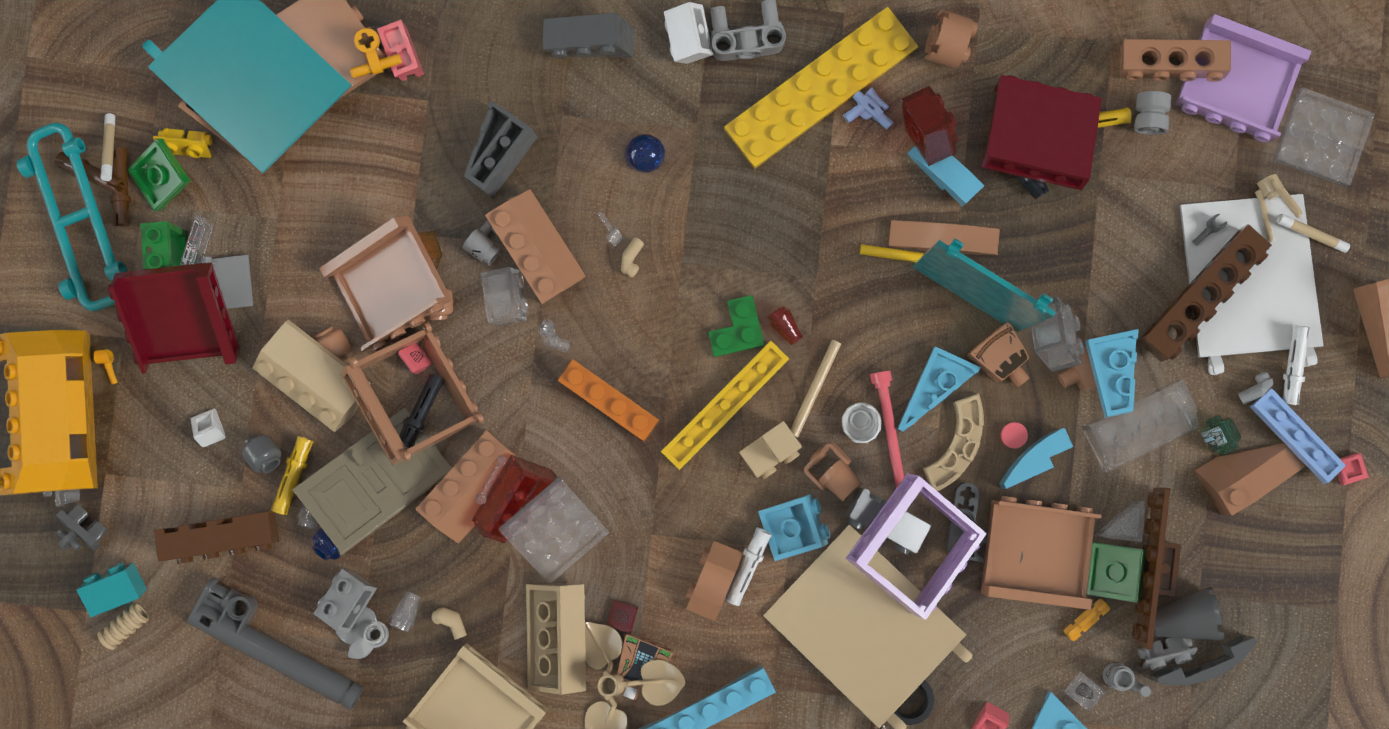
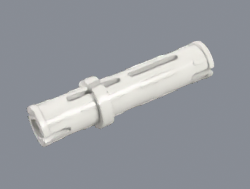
[1282,325,1311,405]
[725,527,772,606]

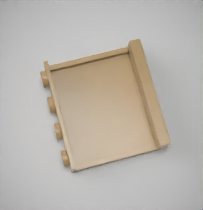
[403,643,548,729]

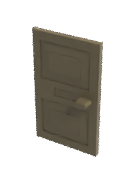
[292,408,453,555]

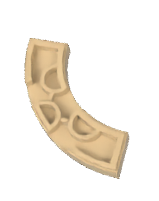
[923,393,984,491]

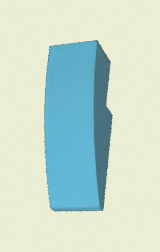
[907,136,984,207]
[999,428,1073,489]

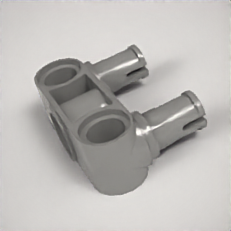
[710,0,786,61]

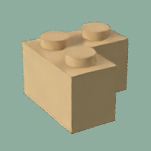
[738,421,802,479]

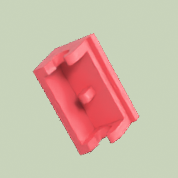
[377,20,424,81]

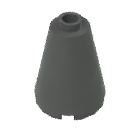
[1154,587,1224,640]

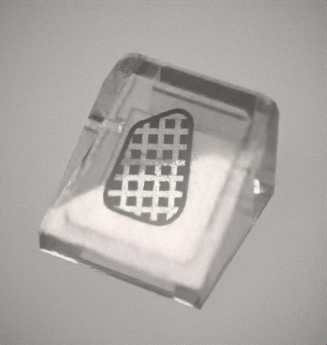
[1064,672,1105,712]

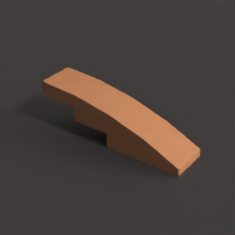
[889,220,1000,255]

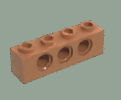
[1120,39,1231,82]

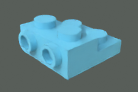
[758,494,830,561]

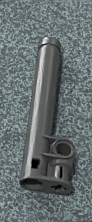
[188,577,364,710]

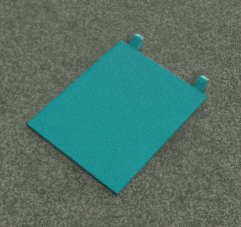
[142,0,352,173]
[912,238,1056,332]

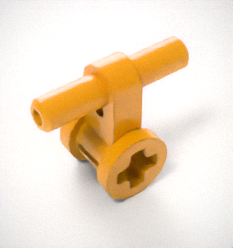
[350,28,402,78]

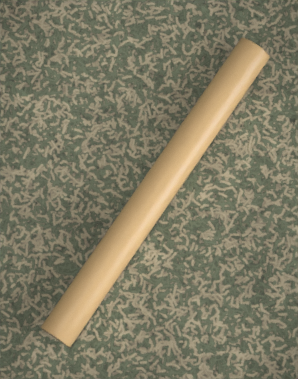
[790,340,841,438]

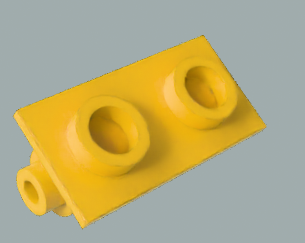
[153,128,212,158]

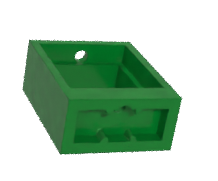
[140,221,189,270]

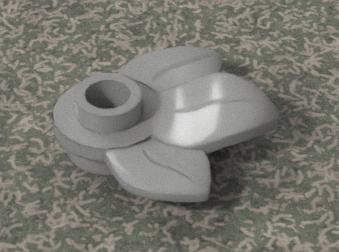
[336,607,389,659]

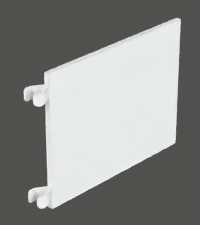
[1179,194,1323,375]

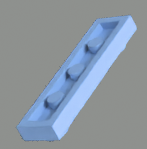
[1250,388,1346,484]

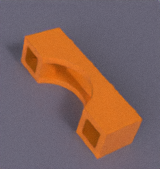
[558,359,659,442]

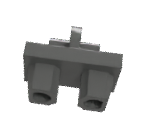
[56,504,107,552]

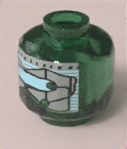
[1201,415,1241,455]

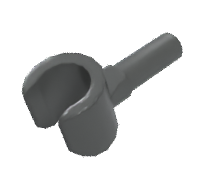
[1192,214,1227,246]

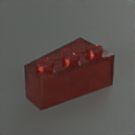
[472,455,564,543]

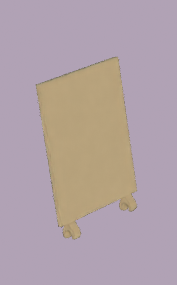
[763,525,972,729]

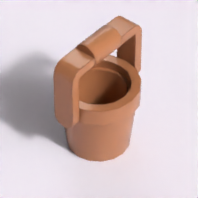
[804,442,862,502]

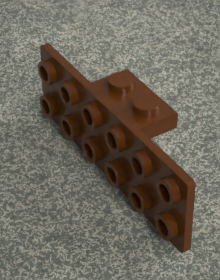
[1132,488,1181,650]

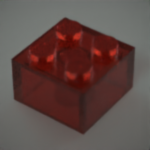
[901,85,958,166]

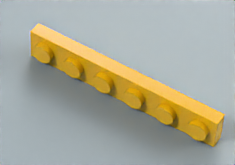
[661,341,789,470]

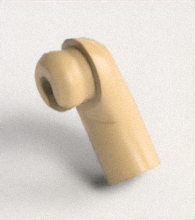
[432,607,467,640]

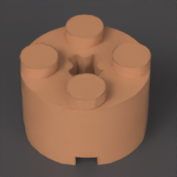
[924,9,978,69]

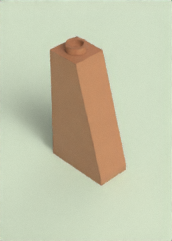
[1353,279,1389,378]

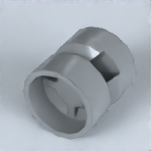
[1134,91,1172,135]

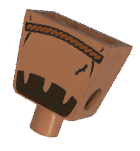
[966,322,1030,387]

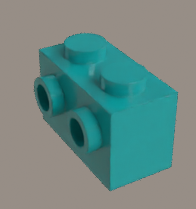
[76,562,147,618]

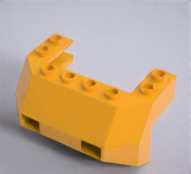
[0,330,98,496]

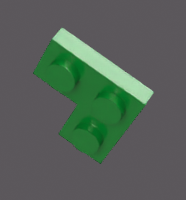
[708,295,764,358]

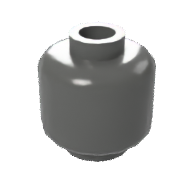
[241,434,282,474]

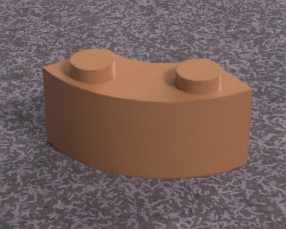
[685,541,743,621]

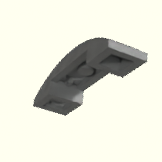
[1150,635,1257,685]

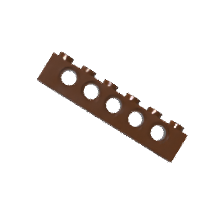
[1138,224,1272,362]

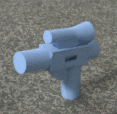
[843,88,894,130]

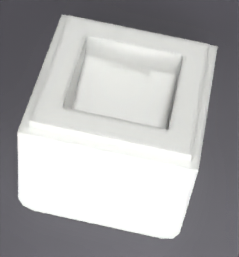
[190,408,226,447]

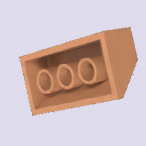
[485,189,586,304]
[415,430,529,544]

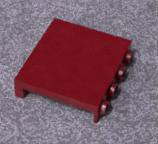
[981,75,1102,191]
[108,262,240,374]

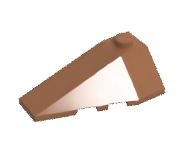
[1194,443,1306,516]

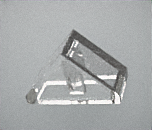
[1095,500,1145,542]

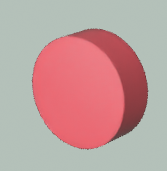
[1000,422,1028,448]

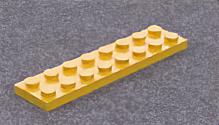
[724,7,919,169]

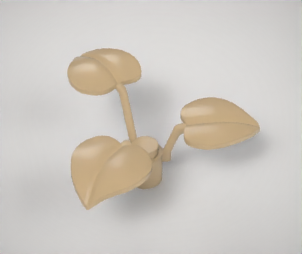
[585,622,685,729]

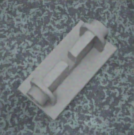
[1138,638,1198,671]

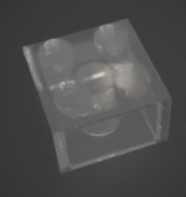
[1031,296,1084,372]

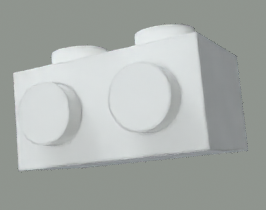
[664,2,713,64]

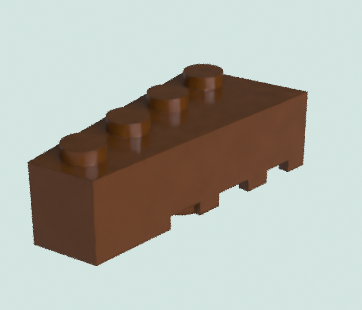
[154,511,279,564]

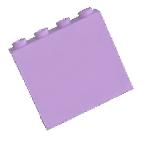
[1175,14,1311,142]

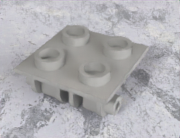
[197,255,253,309]

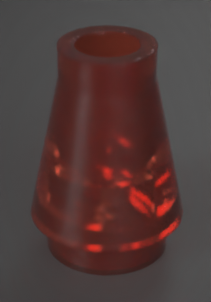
[767,306,803,345]

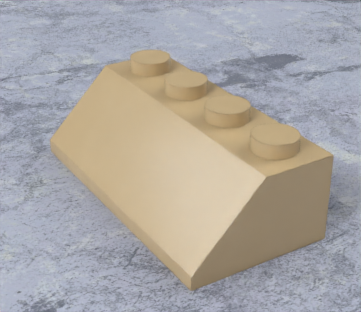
[252,320,371,432]
[526,583,586,695]

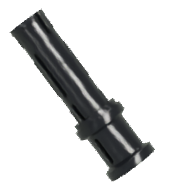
[399,374,445,449]

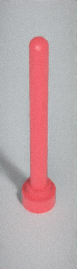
[870,370,904,488]

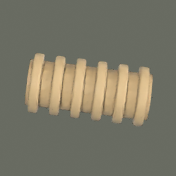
[97,603,149,650]

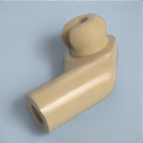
[621,238,644,278]

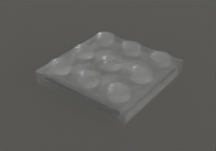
[1273,87,1375,187]
[499,476,610,584]

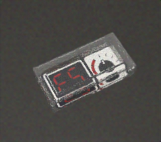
[180,216,213,265]

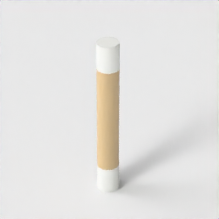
[101,113,116,181]
[1276,214,1350,253]

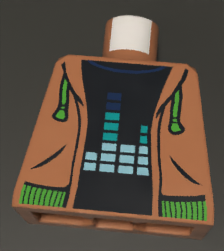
[617,632,674,700]

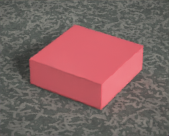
[1337,453,1369,485]

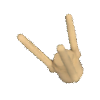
[1255,174,1303,242]

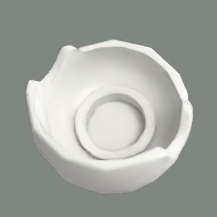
[842,402,882,443]

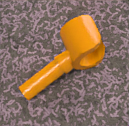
[94,349,118,385]

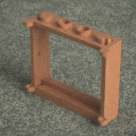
[341,322,484,466]

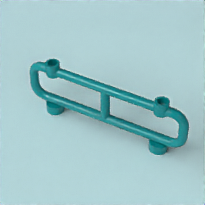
[17,122,128,312]

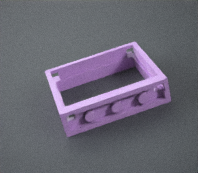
[845,473,987,620]

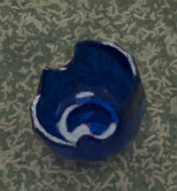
[624,134,665,173]

